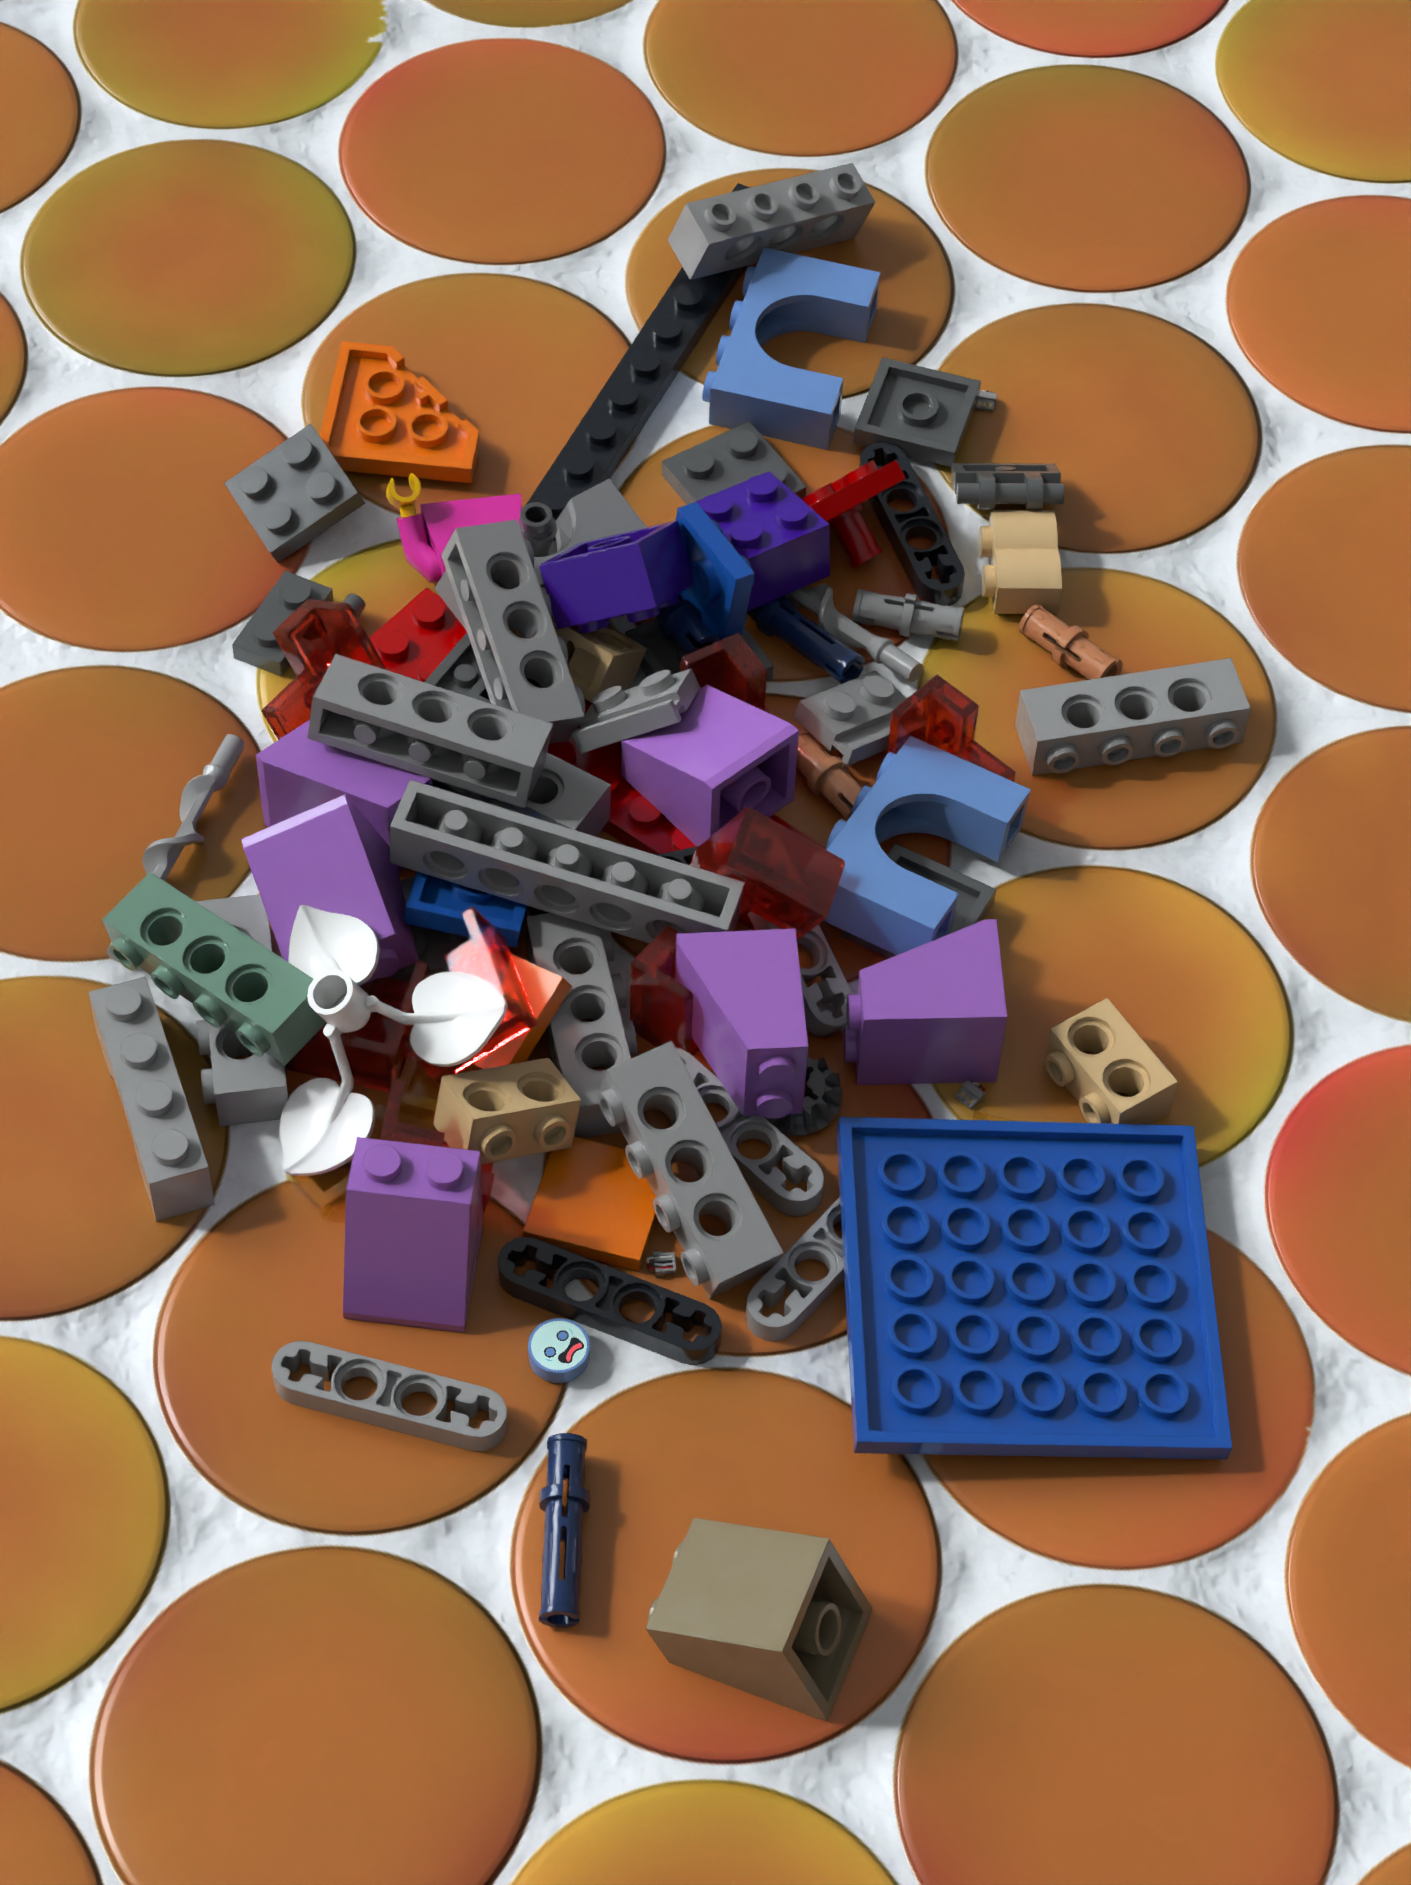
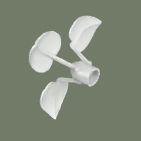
[279,905,508,1176]

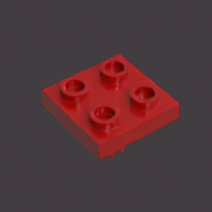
[801,460,906,568]

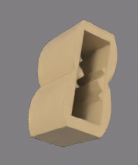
[979,510,1062,614]

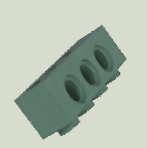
[102,872,326,1066]

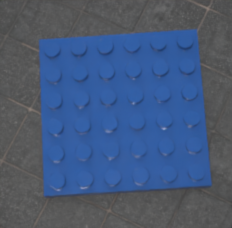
[836,1117,1232,1460]

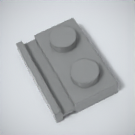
[572,669,700,753]
[794,671,929,766]

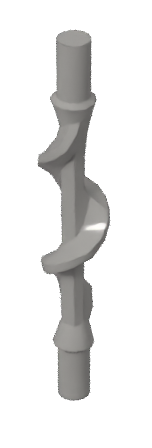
[786,583,923,682]
[106,734,245,962]

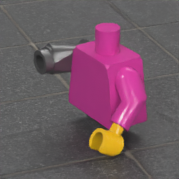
[386,473,558,584]

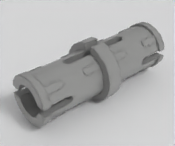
[852,589,964,642]

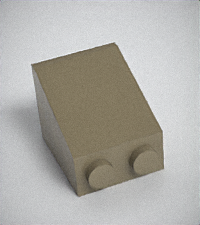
[645,1518,873,1721]

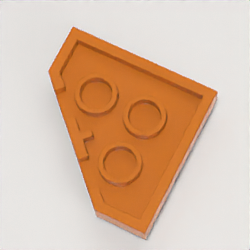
[320,341,479,483]

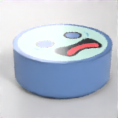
[528,1318,590,1383]

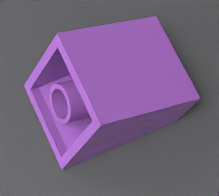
[621,685,799,846]
[256,720,433,872]
[241,794,419,986]
[843,919,1007,1085]
[674,928,808,1118]
[343,1137,484,1333]

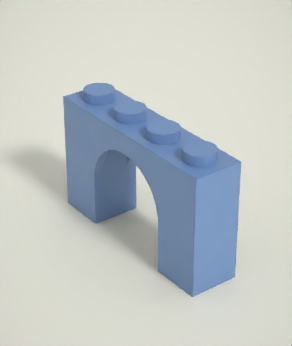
[702,247,881,450]
[801,736,1031,955]

